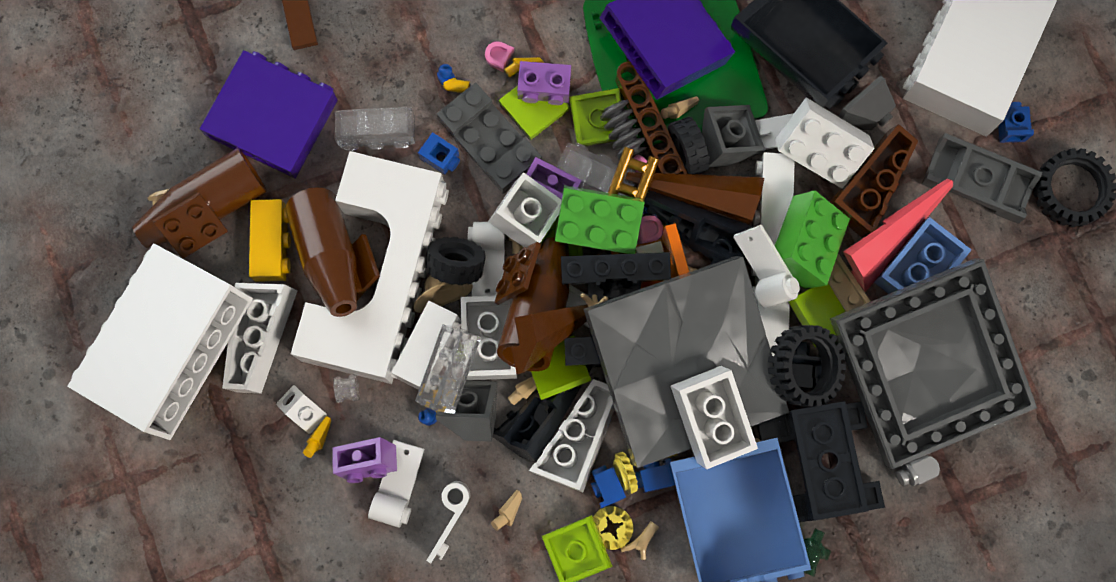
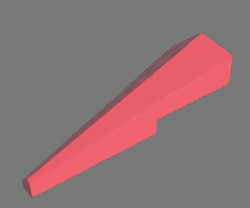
[843,179,953,292]

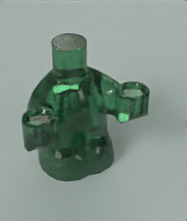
[804,528,831,577]

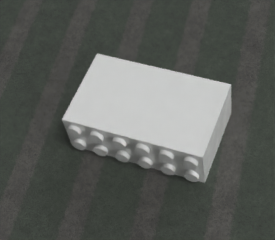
[903,0,1057,137]
[67,243,253,440]

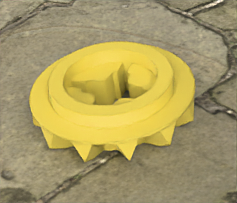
[613,452,638,495]
[593,506,633,550]

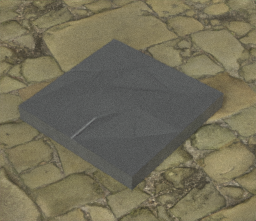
[584,256,789,468]
[830,258,1037,469]

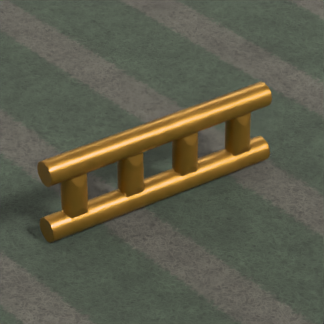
[595,147,659,254]

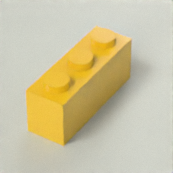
[249,199,291,282]

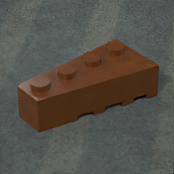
[830,124,918,238]

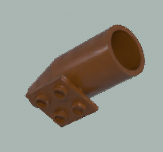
[132,147,267,259]
[285,187,380,317]
[494,237,569,371]

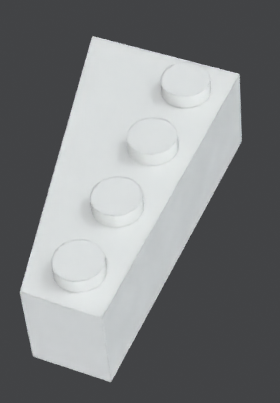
[222,283,297,394]
[529,379,615,493]

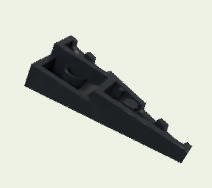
[628,185,754,265]
[493,365,592,463]

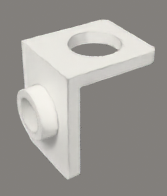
[276,385,327,434]

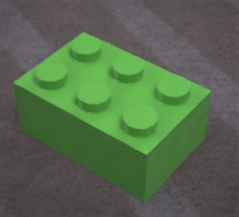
[555,185,645,254]
[775,190,850,289]

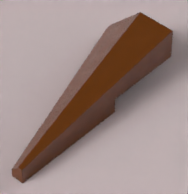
[624,172,765,224]
[511,304,588,374]

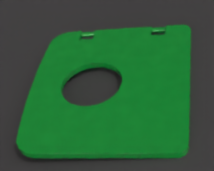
[583,0,768,147]

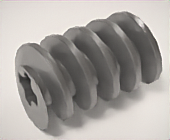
[600,100,648,159]

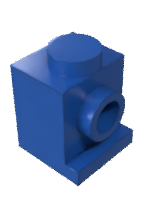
[998,102,1034,143]
[418,132,460,175]
[635,458,675,493]
[590,465,626,508]

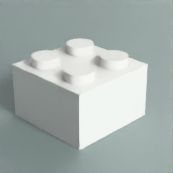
[488,172,561,248]

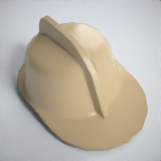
[414,275,473,313]

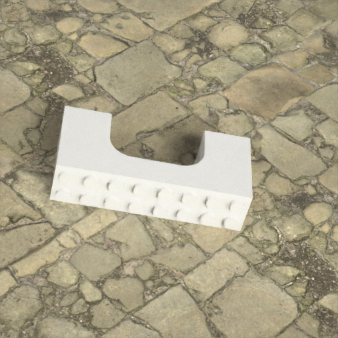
[291,151,449,384]

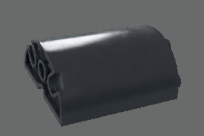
[731,0,888,109]

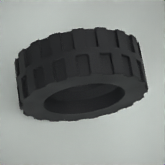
[668,116,710,175]
[425,237,486,285]

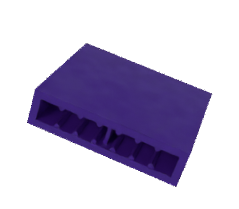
[600,0,735,100]
[200,50,338,179]

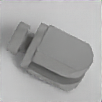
[896,455,940,486]

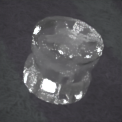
[333,374,360,403]

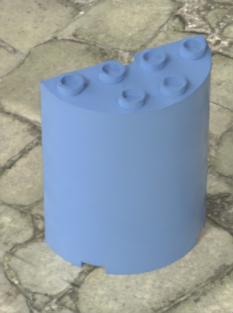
[670,438,811,582]

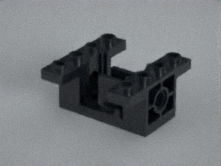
[561,252,671,367]
[757,401,885,523]

